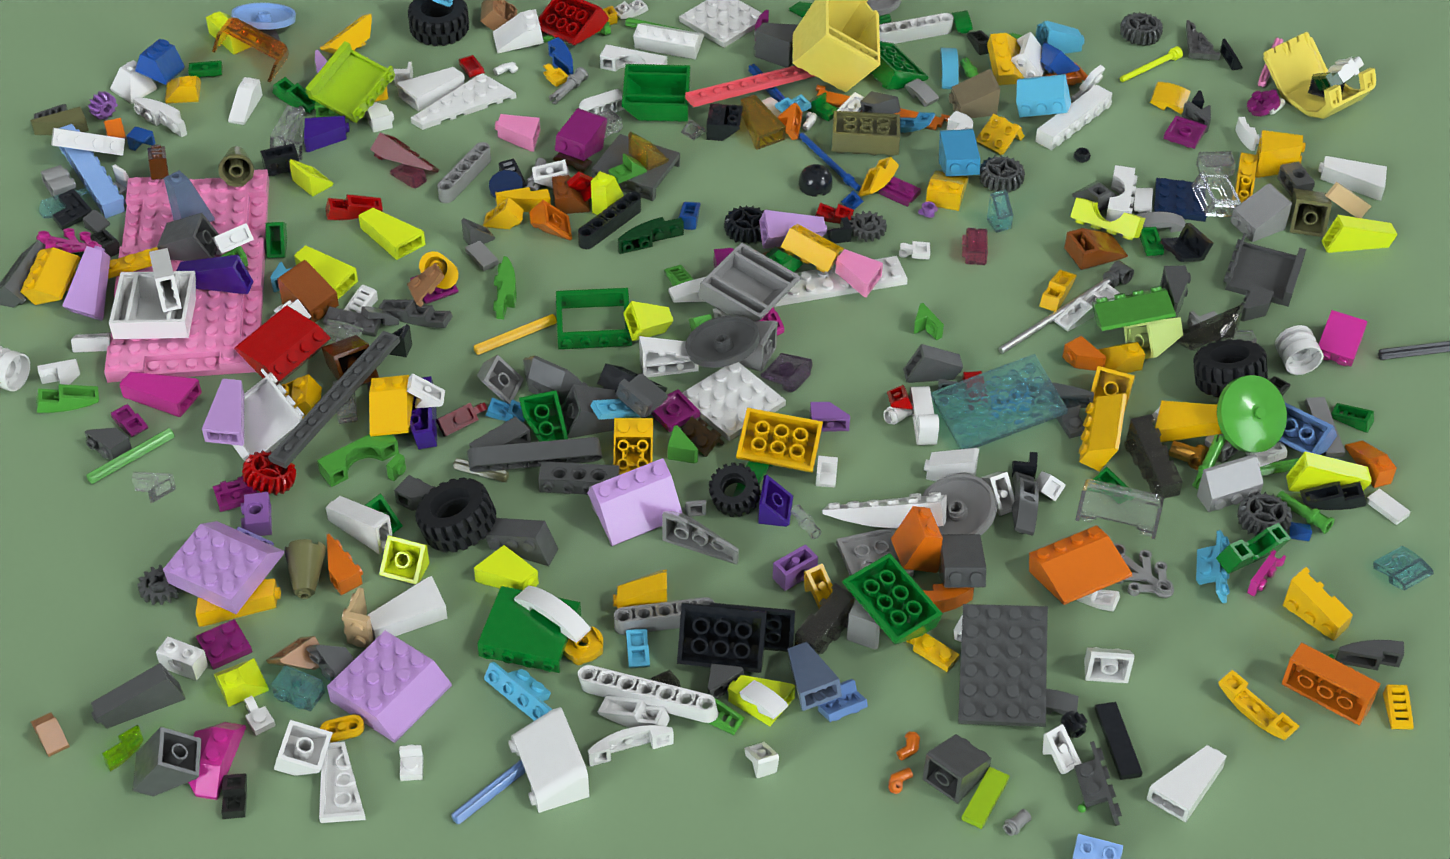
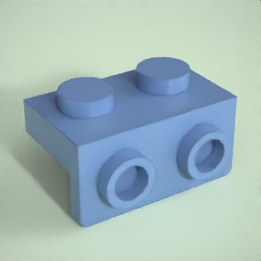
[818,679,868,722]

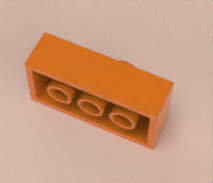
[1281,642,1381,726]

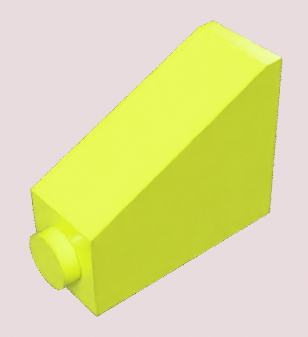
[591,171,624,215]
[623,301,673,341]
[474,545,539,590]
[727,675,795,726]

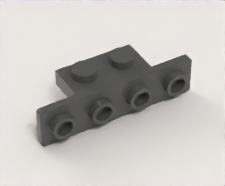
[1074,741,1122,826]

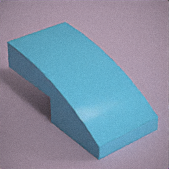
[775,94,811,113]
[626,629,650,668]

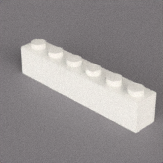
[1035,85,1112,150]

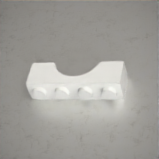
[600,44,667,72]
[51,128,125,156]
[1106,165,1138,221]

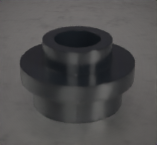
[1073,147,1091,163]

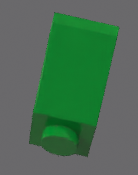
[265,222,287,258]

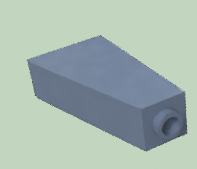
[164,171,215,222]
[788,642,842,711]

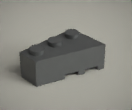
[485,518,558,566]

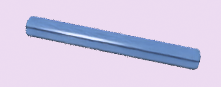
[451,760,525,824]

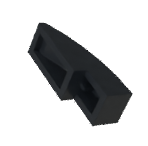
[1300,481,1366,510]

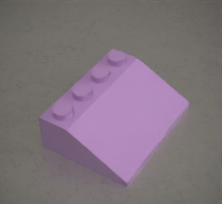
[587,458,682,546]

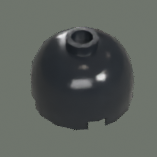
[799,164,833,197]

